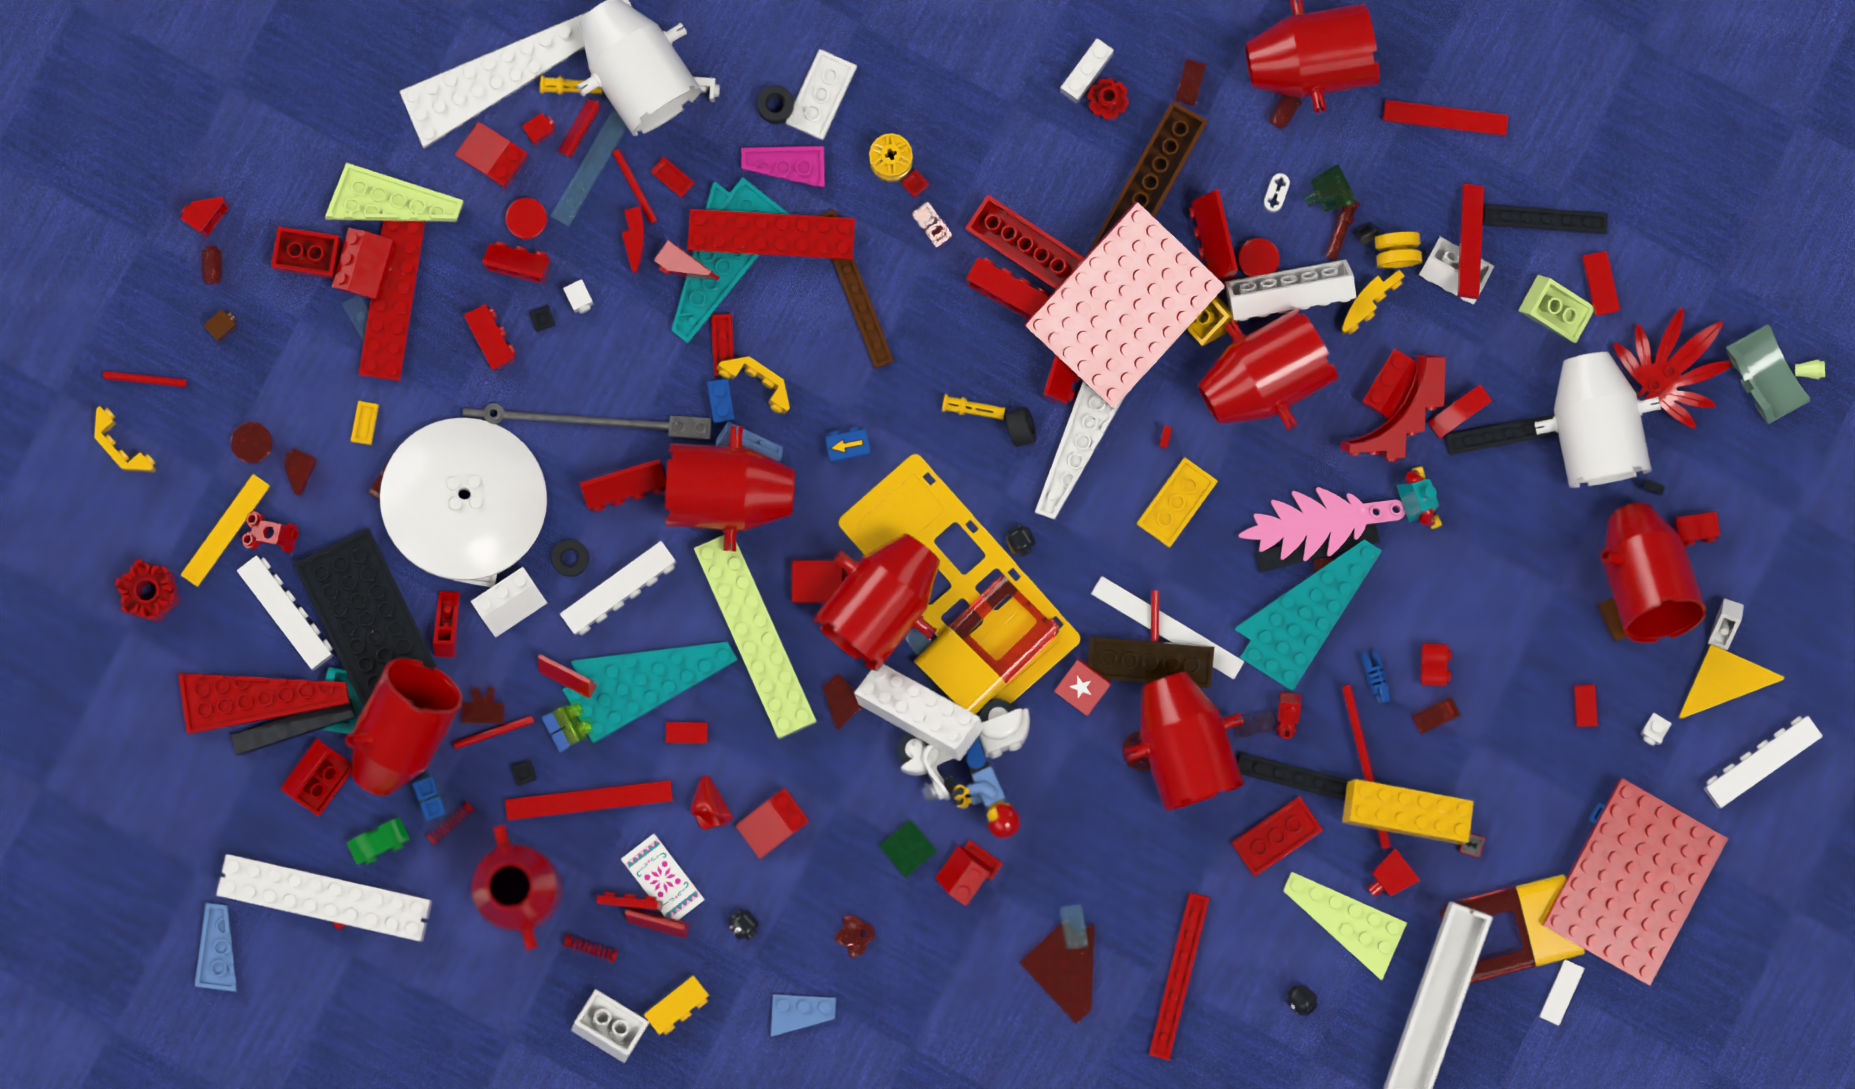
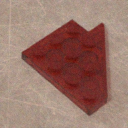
[1019,920,1095,1024]

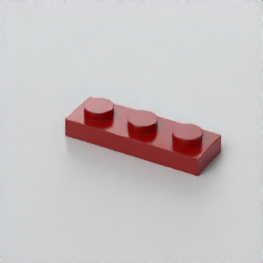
[596,892,663,910]

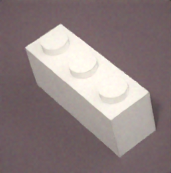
[1060,39,1114,104]

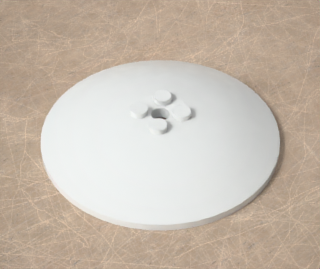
[380,418,547,580]

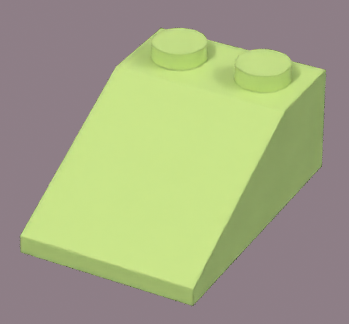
[1518,275,1594,343]

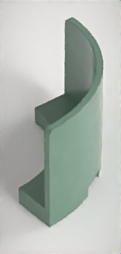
[1726,325,1810,424]

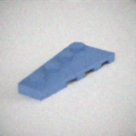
[195,903,237,992]

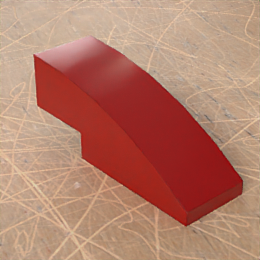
[621,206,645,275]
[1427,384,1492,439]

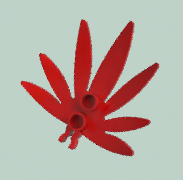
[1613,308,1733,429]

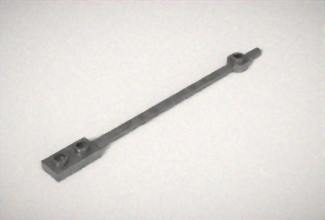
[463,403,712,440]

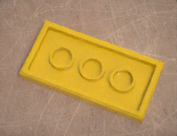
[1136,457,1218,548]

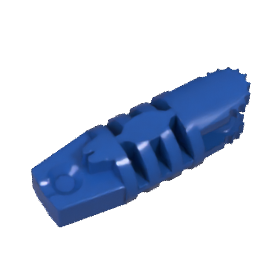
[1360,649,1390,704]

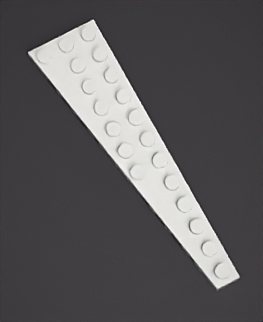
[400,0,631,148]
[1035,381,1126,520]

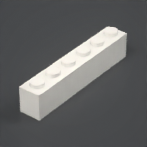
[560,541,677,636]
[237,555,334,670]
[1703,715,1823,809]

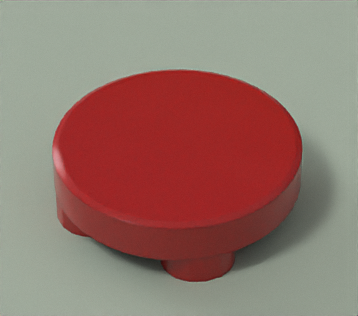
[506,198,548,240]
[1238,238,1280,277]

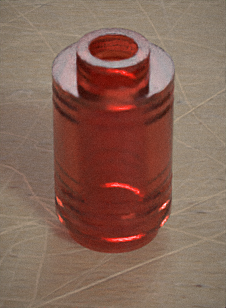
[1269,95,1302,130]
[201,246,223,284]

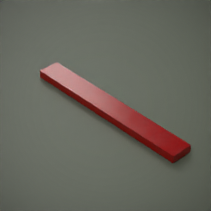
[1342,685,1392,849]
[505,780,673,821]
[1149,892,1210,1060]

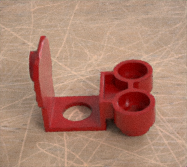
[242,512,299,553]

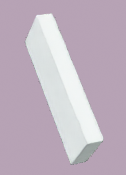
[1539,960,1584,1026]

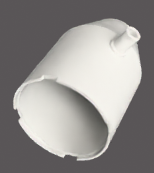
[576,0,702,136]
[1535,352,1661,488]

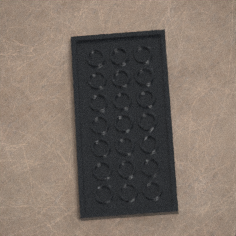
[293,528,438,708]

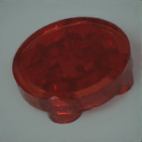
[231,422,273,464]

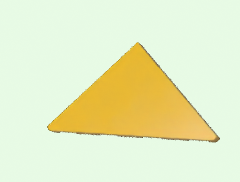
[1678,644,1784,719]

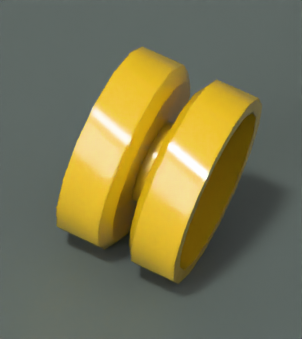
[1374,232,1422,268]

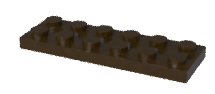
[1087,635,1215,689]

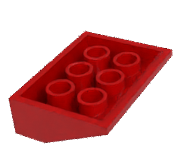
[1189,189,1238,282]

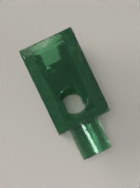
[1303,164,1356,212]

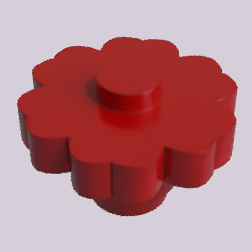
[1087,78,1129,121]

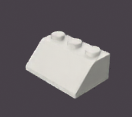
[1419,237,1494,305]
[471,567,547,638]
[571,989,649,1063]

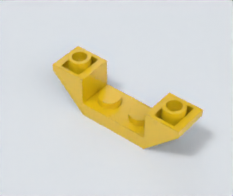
[716,356,790,414]
[94,406,157,473]

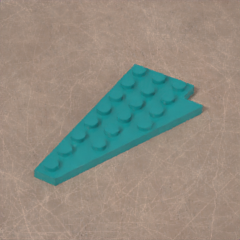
[671,177,790,344]
[1235,540,1382,691]
[562,642,738,743]

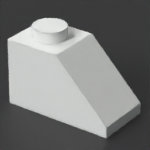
[1708,598,1744,650]

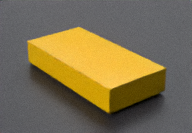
[351,401,379,446]

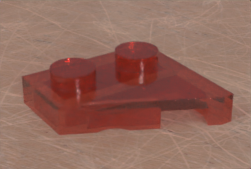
[823,673,862,730]

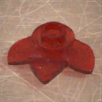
[834,916,875,958]

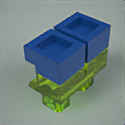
[542,703,593,752]
[413,776,448,821]

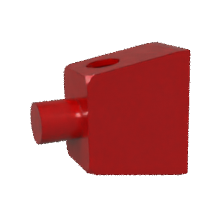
[1367,849,1420,898]

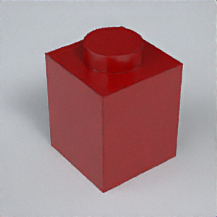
[522,113,556,146]

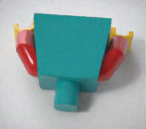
[1397,466,1442,530]

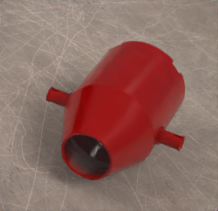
[1245,0,1380,113]
[1197,307,1338,431]
[665,426,795,552]
[1600,503,1706,643]
[812,533,940,672]
[346,658,462,796]
[1124,672,1245,812]
[472,825,563,951]

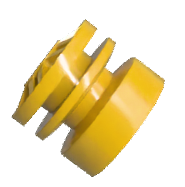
[869,133,913,182]

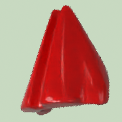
[690,775,733,830]

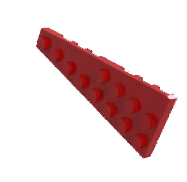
[178,673,350,735]

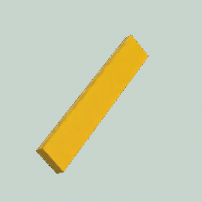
[181,474,271,587]

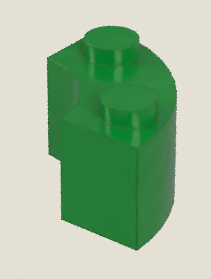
[347,817,410,865]

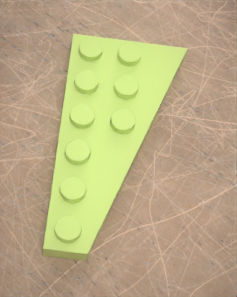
[325,163,464,222]
[1283,872,1407,981]

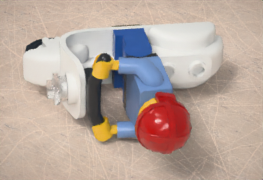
[897,699,1030,839]

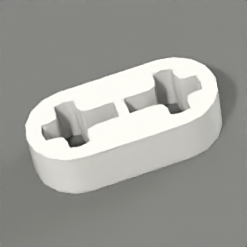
[1264,174,1290,213]

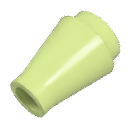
[1795,359,1825,380]

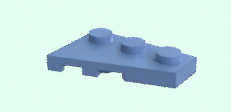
[771,995,836,1037]

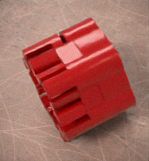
[115,560,180,622]

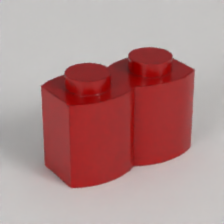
[1674,511,1721,547]
[1420,643,1452,686]

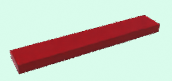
[1383,100,1508,136]
[1457,183,1484,300]

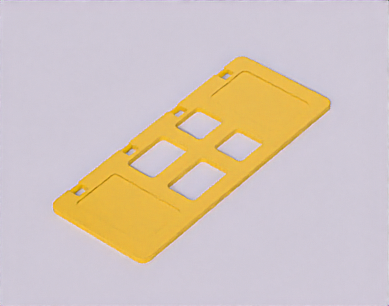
[839,454,1080,704]

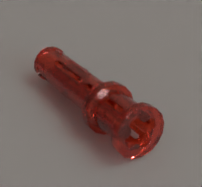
[1324,198,1360,261]

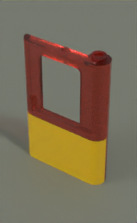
[913,575,1060,715]
[1439,874,1584,984]

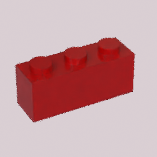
[464,304,517,372]

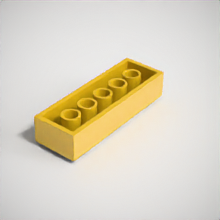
[1342,779,1474,845]

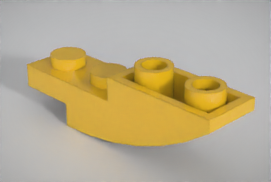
[1341,270,1404,335]

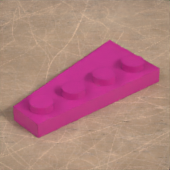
[741,146,825,188]

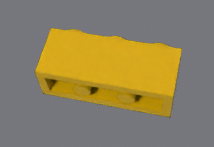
[644,975,710,1035]

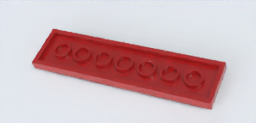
[688,209,855,260]
[359,220,426,382]

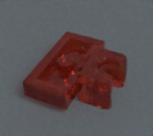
[462,687,505,724]

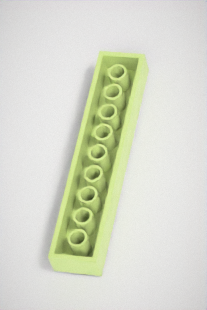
[694,535,817,739]

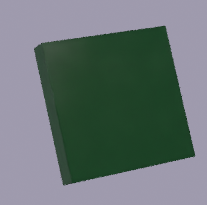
[879,819,937,878]

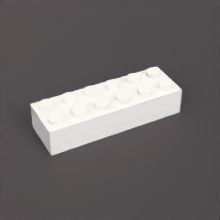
[1225,260,1356,321]
[854,664,983,761]

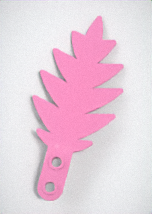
[1238,487,1405,561]

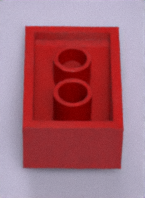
[455,122,529,190]
[735,788,810,859]

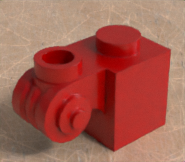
[1275,692,1301,739]

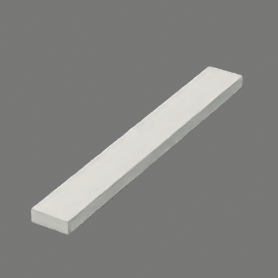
[1091,576,1244,680]

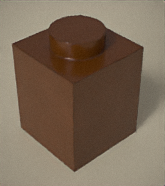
[203,309,238,343]

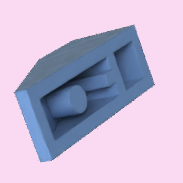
[716,421,783,461]

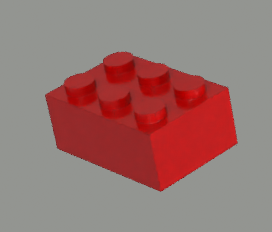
[271,227,342,280]

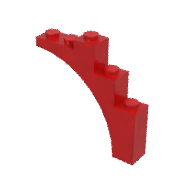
[1340,354,1446,462]

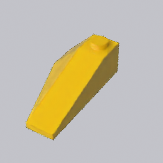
[1187,296,1238,346]

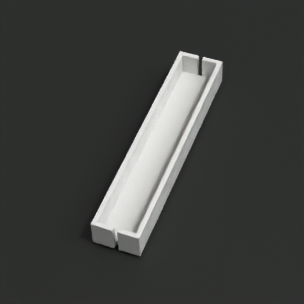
[217,854,432,942]
[1383,901,1492,1089]

